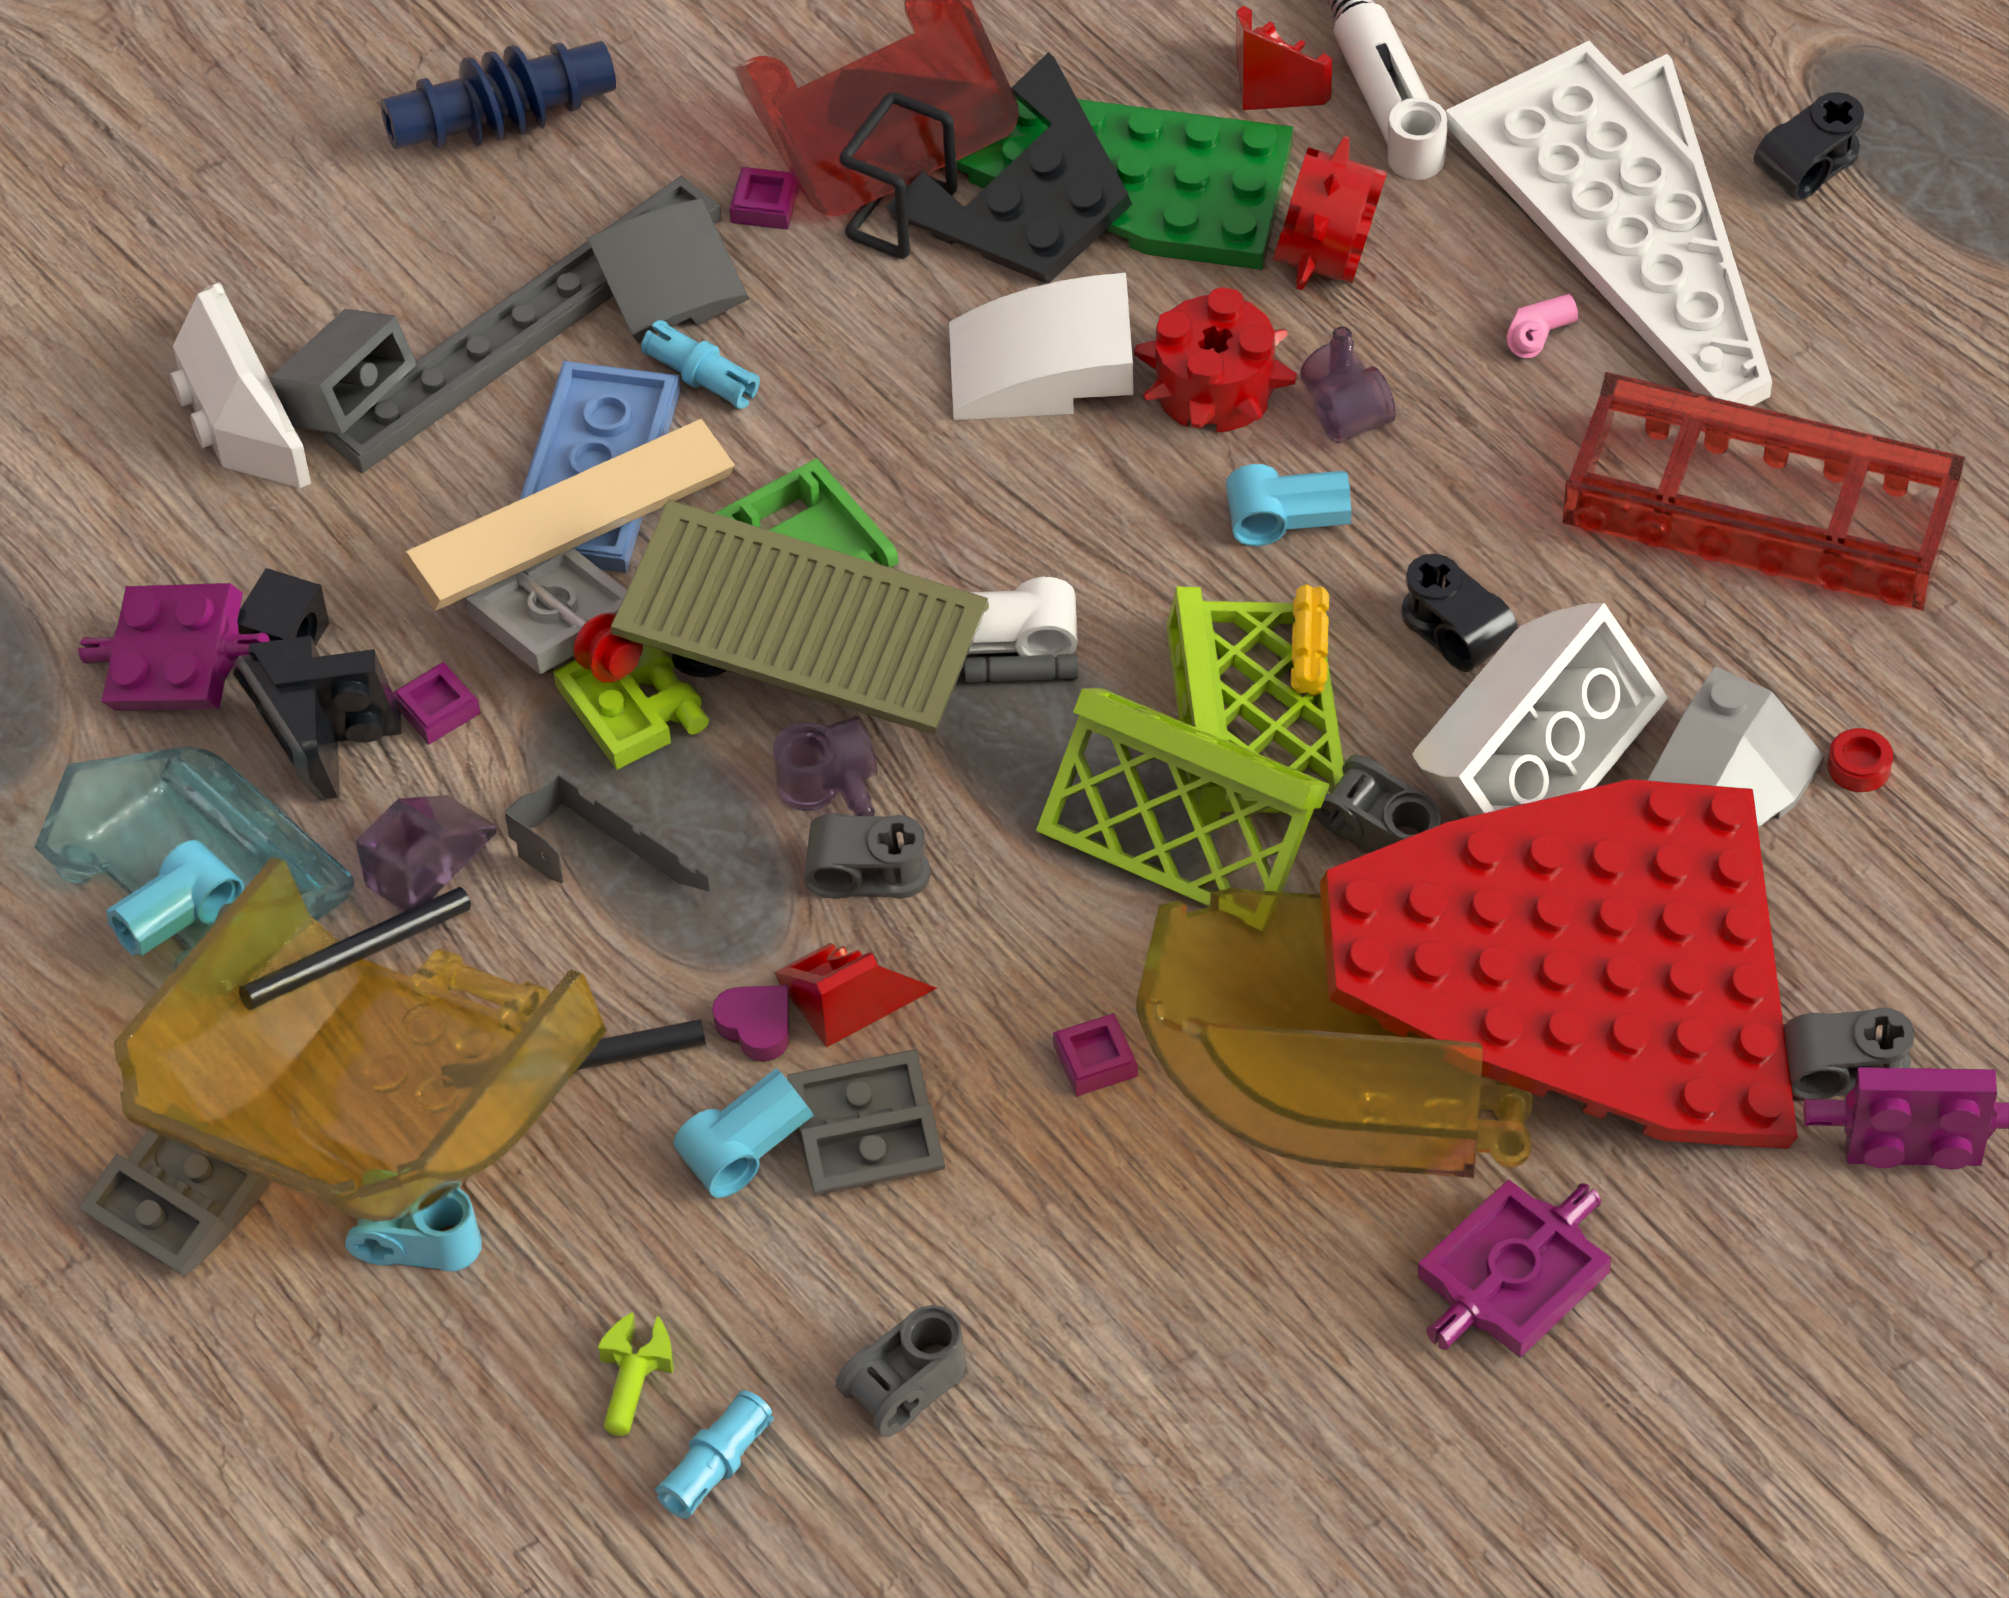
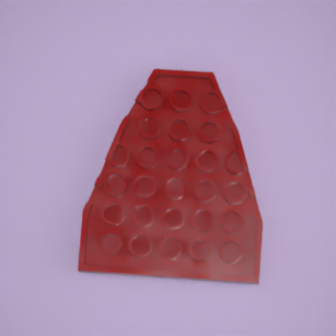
[1320,779,1798,1149]

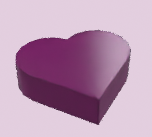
[712,985,789,1061]

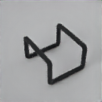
[839,92,958,259]

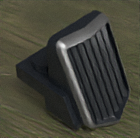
[233,636,402,800]

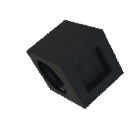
[237,568,329,646]

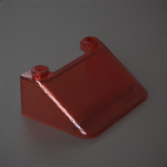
[732,0,1019,216]

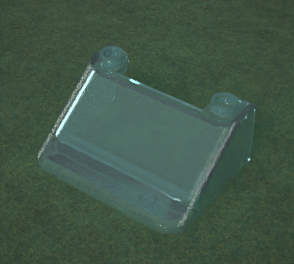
[34,747,355,997]

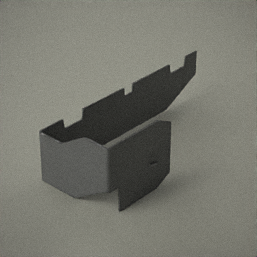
[505,775,710,892]

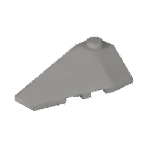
[1647,666,1824,828]

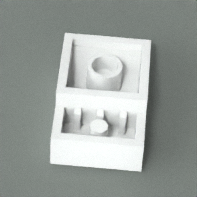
[949,273,1133,420]

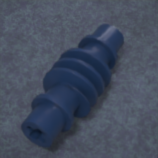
[380,40,616,150]

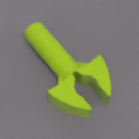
[598,1312,674,1437]

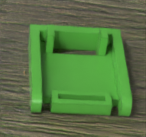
[715,458,899,568]

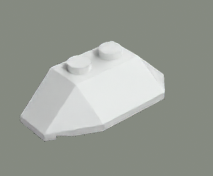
[170,282,311,488]

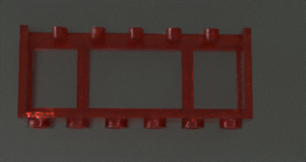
[1562,372,1965,611]

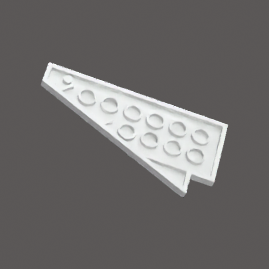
[1446,41,1772,422]

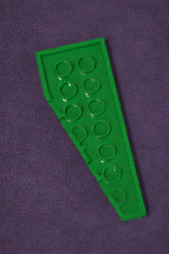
[828,69,1293,270]

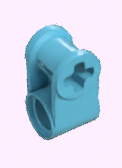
[345,1176,482,1271]

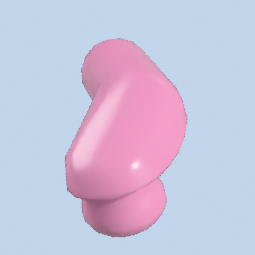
[1506,294,1578,358]

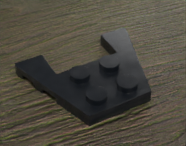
[885,52,1132,284]

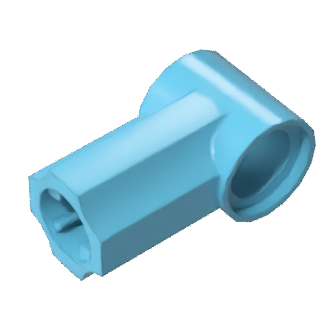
[1225,464,1351,546]
[106,840,244,957]
[673,1068,814,1198]

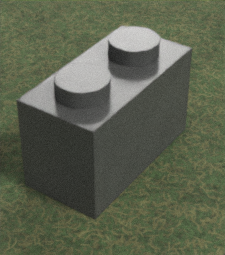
[270,309,417,434]

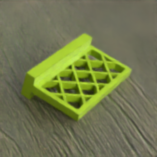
[1166,586,1344,825]
[1036,688,1330,929]

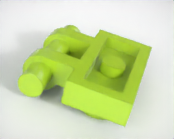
[553,644,709,770]

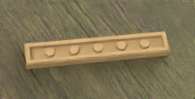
[401,418,735,611]

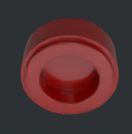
[1827,728,1893,792]

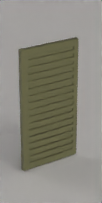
[611,499,989,735]

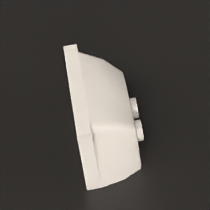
[1412,603,1668,818]

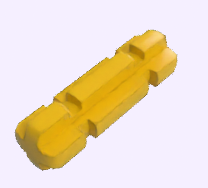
[1291,584,1329,696]

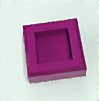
[729,167,800,230]
[393,662,481,745]
[1053,1013,1138,1097]

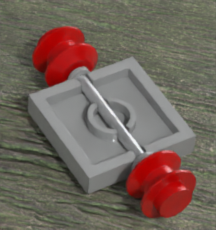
[466,548,643,683]

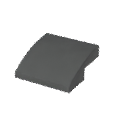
[587,198,750,344]
[787,1049,945,1196]
[78,1107,274,1277]

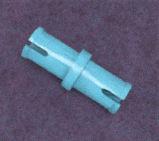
[641,320,760,409]
[655,1390,774,1519]

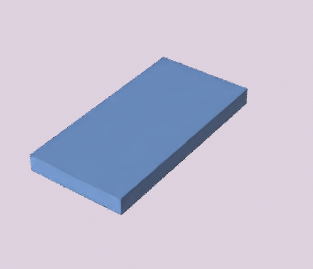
[519,361,681,573]

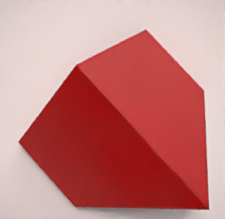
[1236,5,1332,110]
[774,943,937,1047]

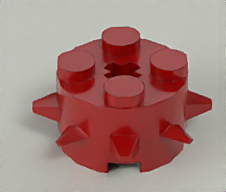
[1273,135,1387,290]
[1134,287,1297,432]

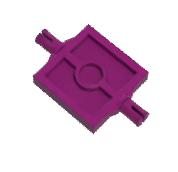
[78,583,270,711]
[1803,1067,2009,1170]
[1418,1179,1612,1358]

